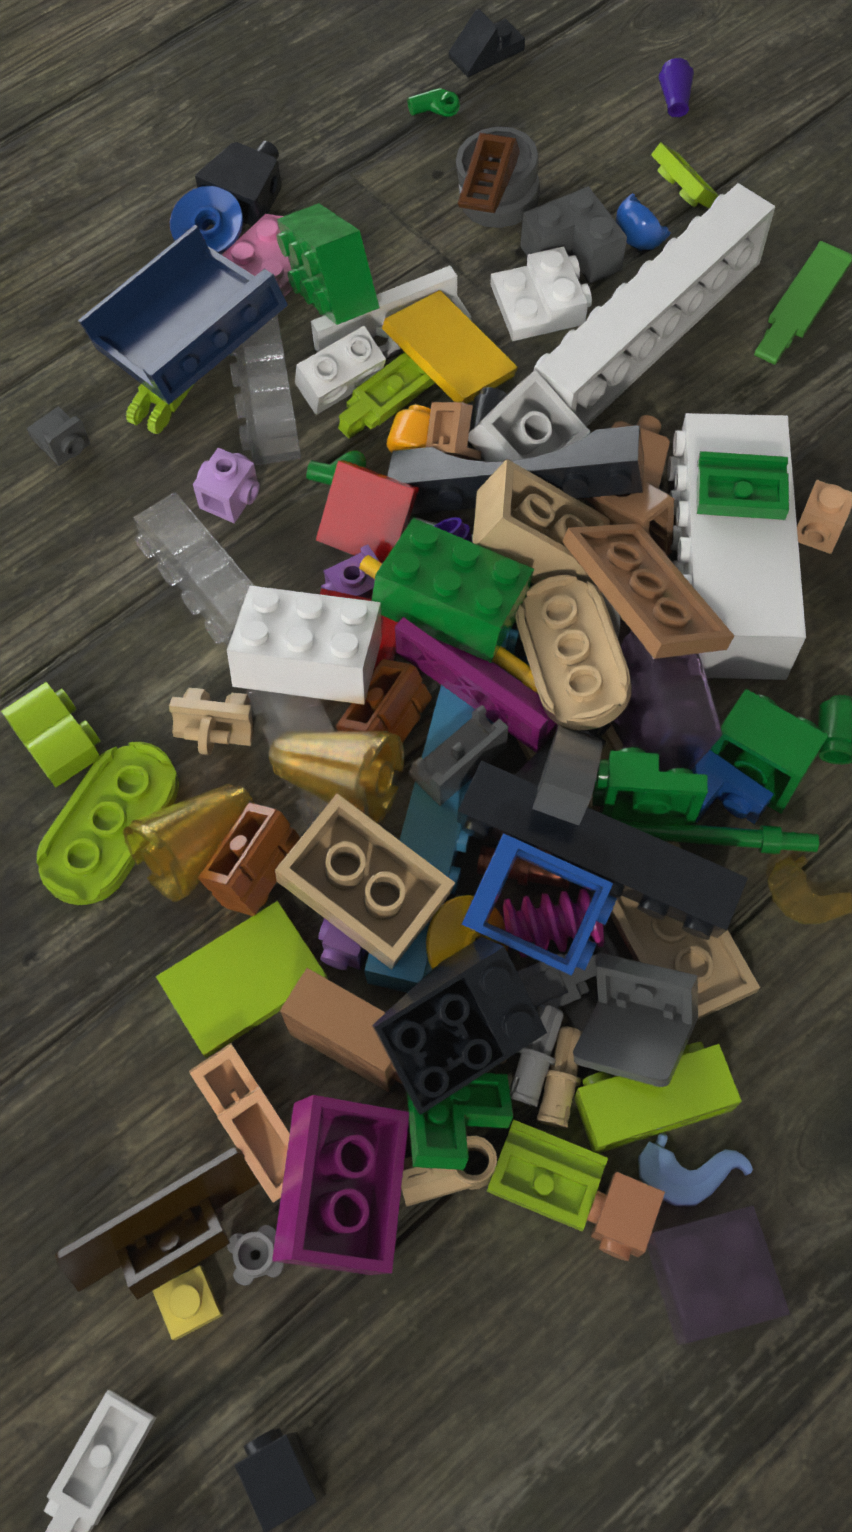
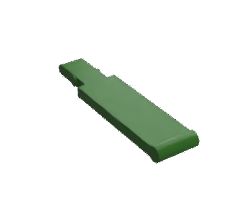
[754,241,852,365]

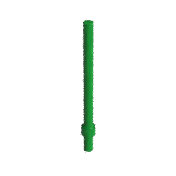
[616,819,819,854]

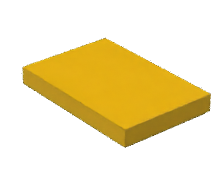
[382,290,518,404]

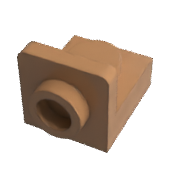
[426,402,482,460]

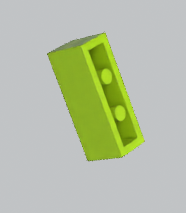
[574,1042,742,1154]

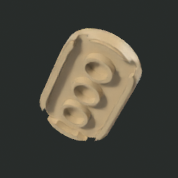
[516,575,632,730]

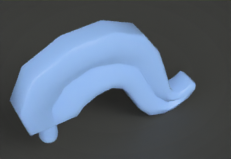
[638,1133,753,1206]

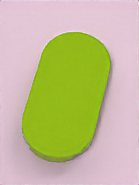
[37,742,179,905]

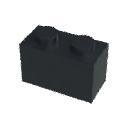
[234,1428,326,1532]

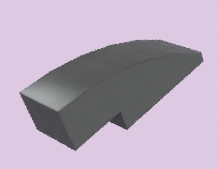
[532,724,602,825]

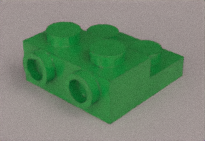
[592,747,708,825]

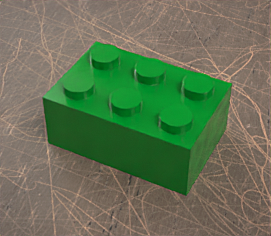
[276,203,380,325]
[372,518,534,663]

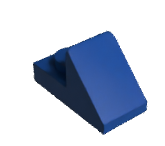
[685,741,773,824]

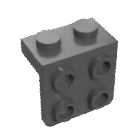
[573,953,698,1087]

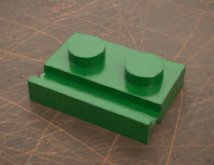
[696,451,789,520]

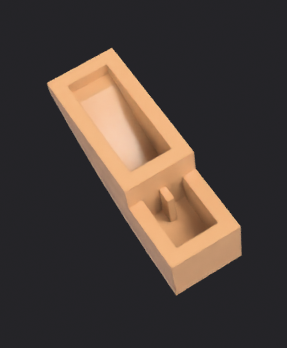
[189,1043,290,1203]

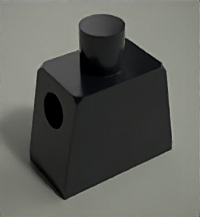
[195,141,281,226]

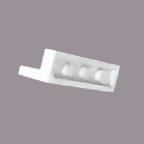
[311,266,471,359]

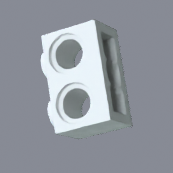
[295,326,386,415]

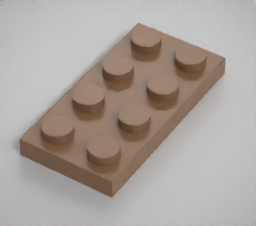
[563,523,734,659]

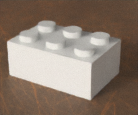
[227,586,382,705]

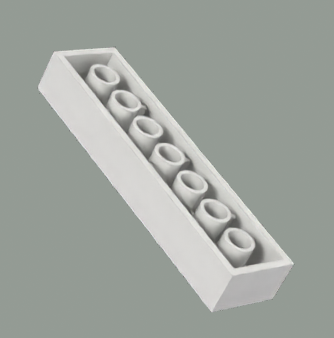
[534,183,775,427]

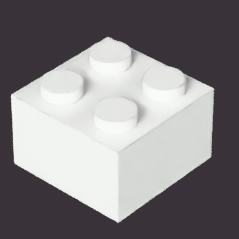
[468,369,590,462]

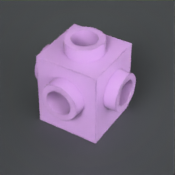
[193,448,260,524]

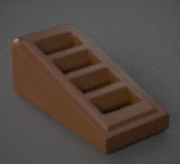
[457,133,520,214]

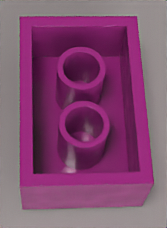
[272,1095,409,1275]

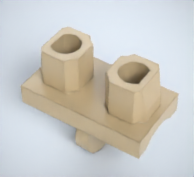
[169,688,254,755]

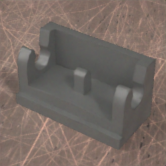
[409,705,508,806]

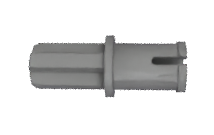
[509,1004,563,1107]

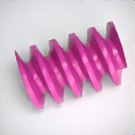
[503,888,604,958]

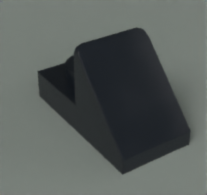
[449,9,525,77]

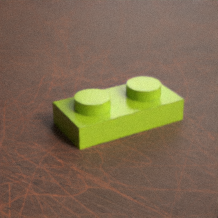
[651,142,719,209]

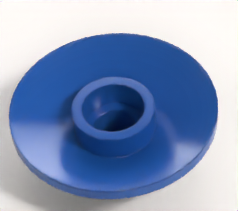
[170,186,243,254]

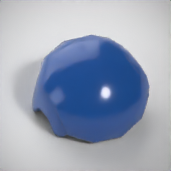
[616,193,671,251]

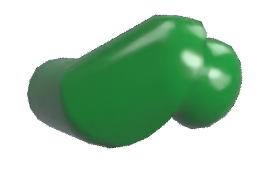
[407,88,460,117]
[306,450,367,485]

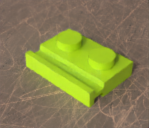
[487,1119,608,1231]

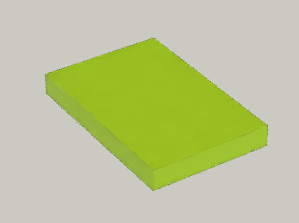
[156,901,328,1059]

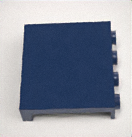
[78,225,288,405]

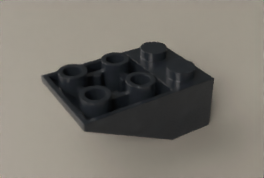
[372,937,547,1115]

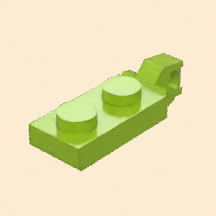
[338,352,435,439]

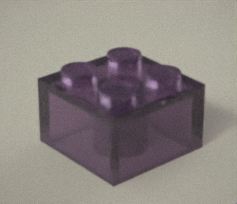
[647,1206,790,1346]

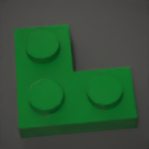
[407,1073,513,1170]

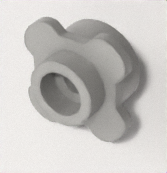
[227,1225,284,1286]

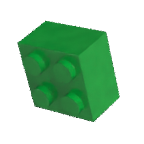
[710,689,829,814]

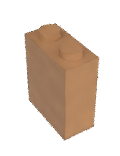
[280,968,402,1092]

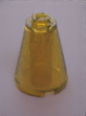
[269,731,404,823]
[123,784,254,902]

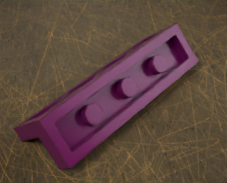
[395,617,558,753]

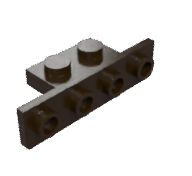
[55,1146,260,1300]

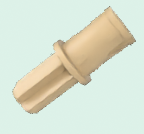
[536,1027,583,1129]

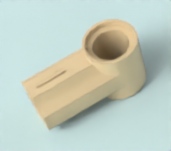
[401,1136,497,1207]

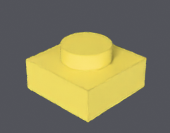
[153,1265,223,1341]

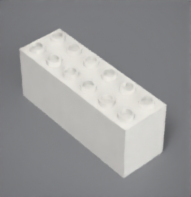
[667,413,806,680]

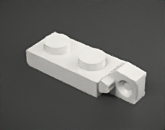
[44,1390,156,1532]

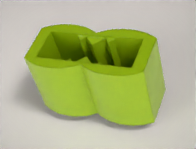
[1,682,101,788]

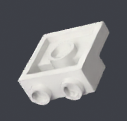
[490,246,592,341]

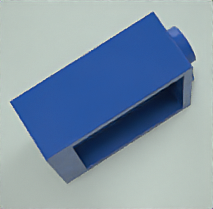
[462,833,617,976]

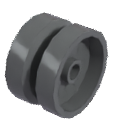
[456,127,540,228]

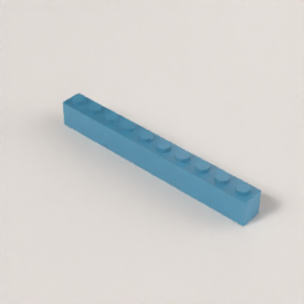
[365,620,520,993]

